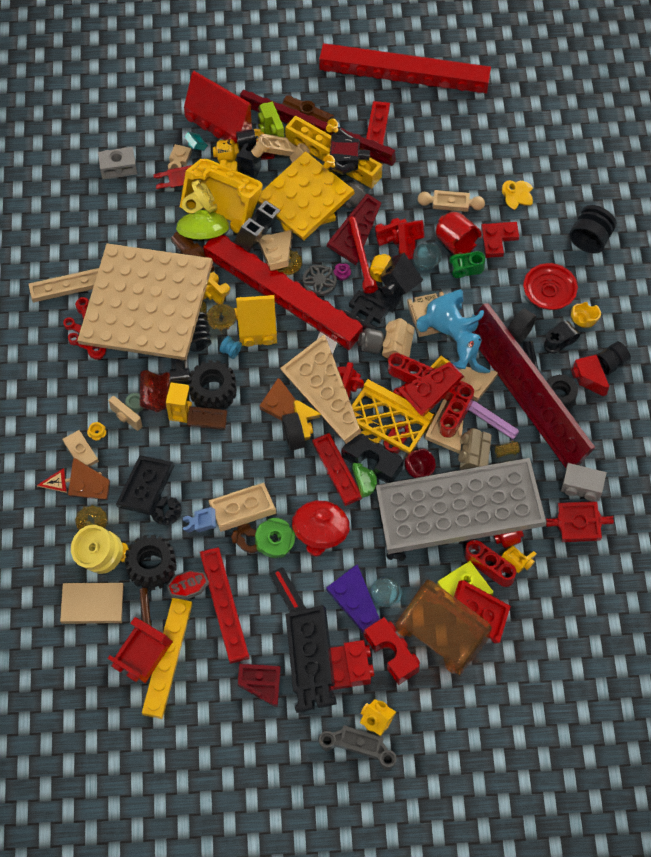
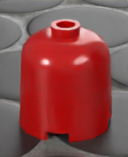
[436,212,481,255]

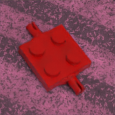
[546,502,614,542]

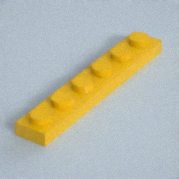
[142,598,193,719]

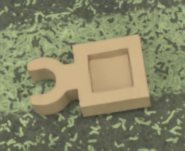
[168,144,192,170]

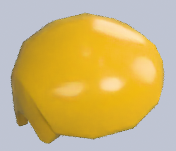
[571,302,601,328]

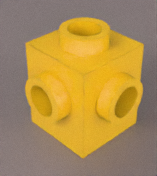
[360,699,396,736]

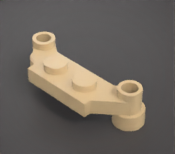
[251,134,310,162]

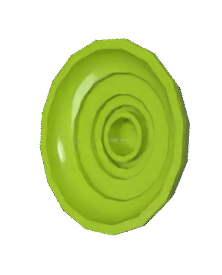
[176,210,229,239]

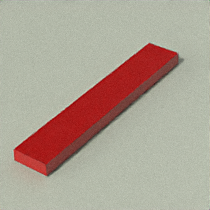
[200,547,250,664]

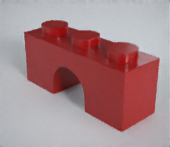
[364,617,420,685]

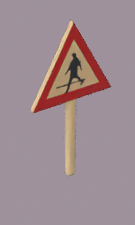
[37,468,102,493]

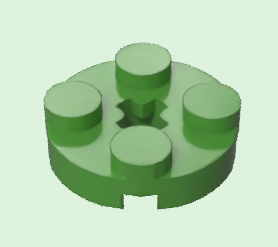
[255,518,295,558]

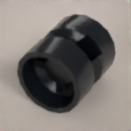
[597,341,631,375]

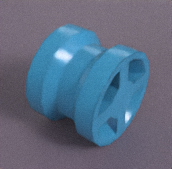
[219,336,242,359]

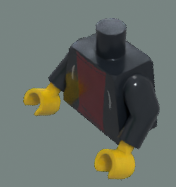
[323,119,370,175]

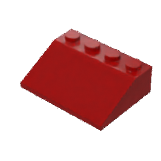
[184,71,252,144]

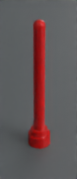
[349,216,378,294]

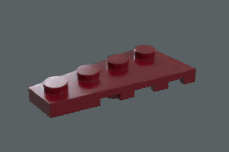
[327,194,381,265]

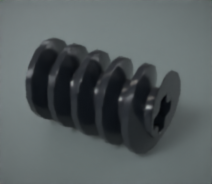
[189,312,212,352]

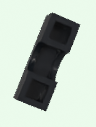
[234,200,280,251]
[342,434,404,483]

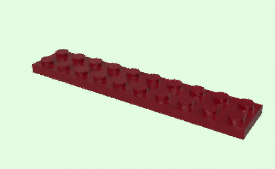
[472,303,595,468]

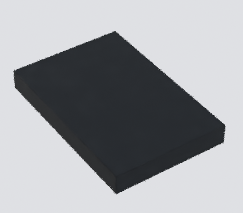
[116,455,175,515]

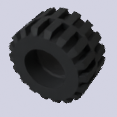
[188,360,237,410]
[125,535,177,590]

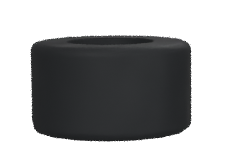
[546,374,578,410]

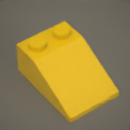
[236,295,277,347]

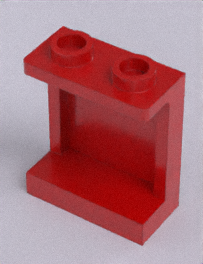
[107,617,173,683]

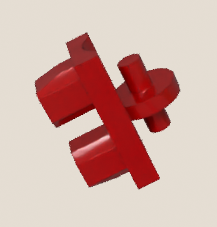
[375,218,407,246]
[337,362,364,398]

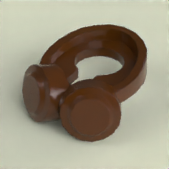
[232,523,258,553]

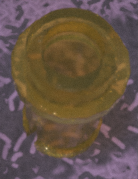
[494,440,520,458]

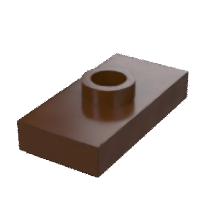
[187,406,227,430]

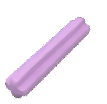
[469,401,519,439]

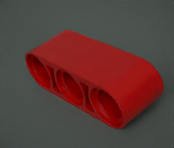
[464,540,516,587]

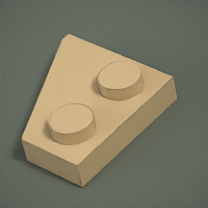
[457,367,498,402]

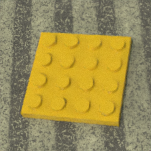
[258,151,355,241]

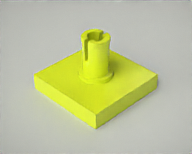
[437,561,494,616]

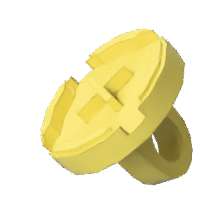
[182,179,217,213]

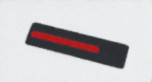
[269,567,306,613]

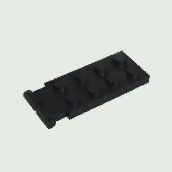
[285,605,337,713]

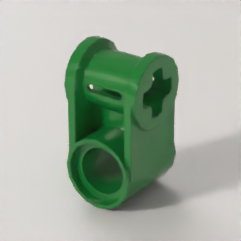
[449,251,485,278]

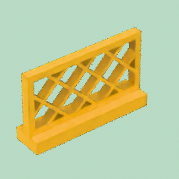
[352,379,434,454]

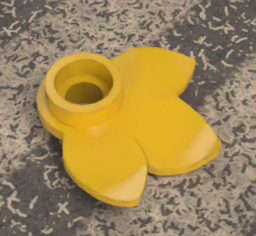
[502,180,533,210]

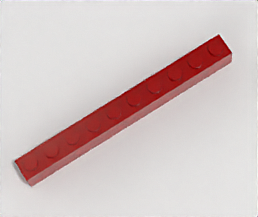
[319,43,491,94]
[203,235,363,350]

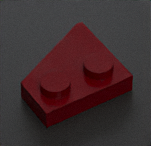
[238,664,281,707]

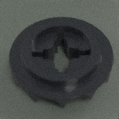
[151,495,182,525]

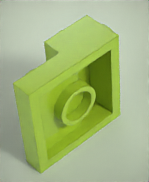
[257,101,284,138]

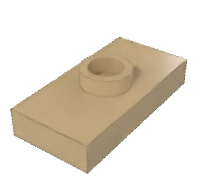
[108,396,142,431]
[62,430,99,467]

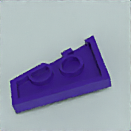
[326,564,380,634]

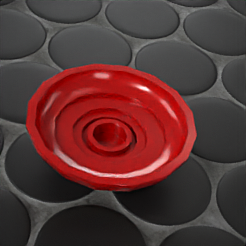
[523,263,578,310]
[292,500,349,549]

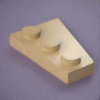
[258,230,293,271]
[425,399,463,454]

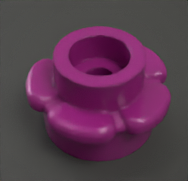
[333,263,351,280]

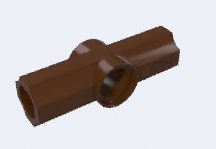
[282,95,334,122]
[171,232,215,273]

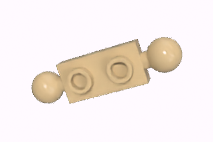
[418,190,485,212]

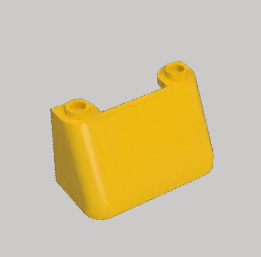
[180,159,263,233]

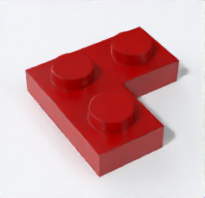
[397,220,424,259]
[481,222,519,258]

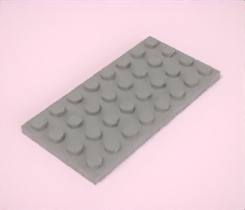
[376,458,546,554]

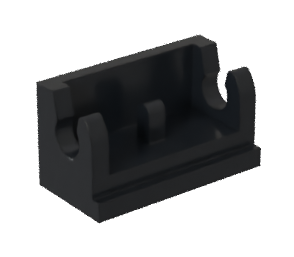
[237,143,262,179]

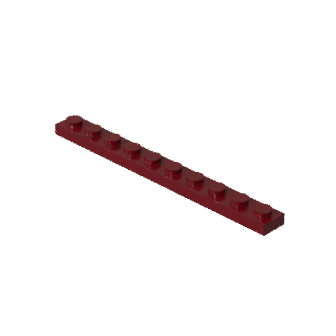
[240,89,396,166]

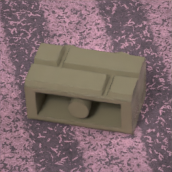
[458,428,492,470]

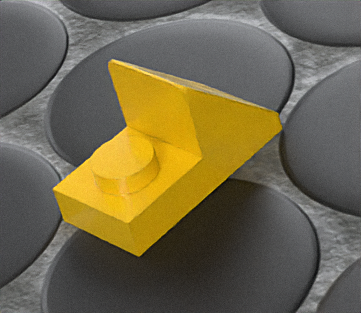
[293,400,321,441]

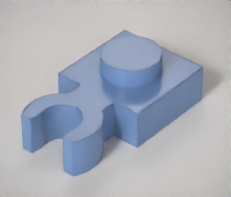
[183,507,216,533]

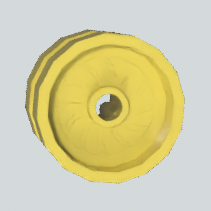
[71,525,123,574]

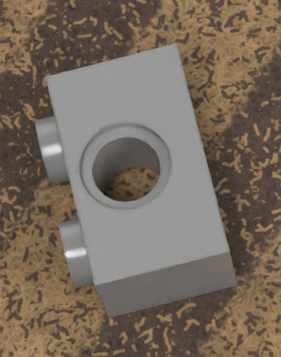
[98,147,137,180]

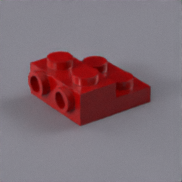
[331,640,374,690]

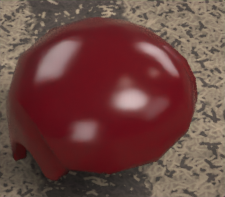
[405,448,436,478]

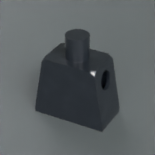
[380,253,423,297]

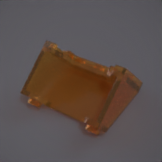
[395,580,492,676]

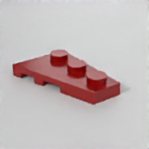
[398,362,465,417]
[453,580,511,644]

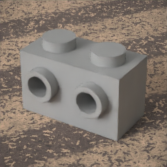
[561,463,607,501]

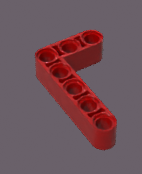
[388,353,474,438]

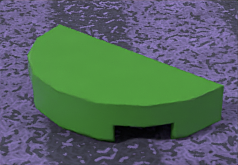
[352,463,377,498]

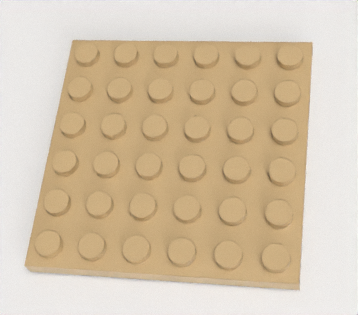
[77,244,213,360]

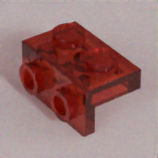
[140,370,170,412]

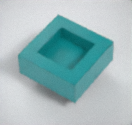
[184,132,208,151]

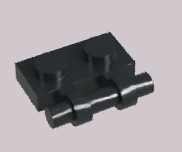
[344,290,390,330]

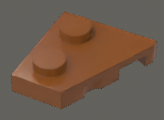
[259,378,296,421]
[68,458,110,500]

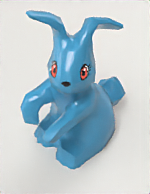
[416,289,491,373]

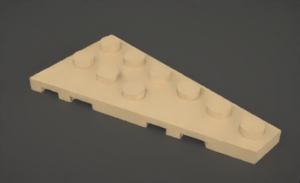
[280,334,361,444]

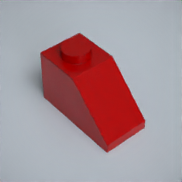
[571,354,610,396]

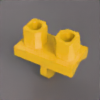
[203,272,230,306]

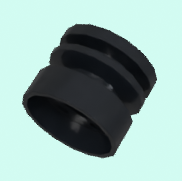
[569,205,617,254]

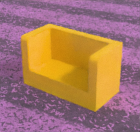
[166,383,192,423]

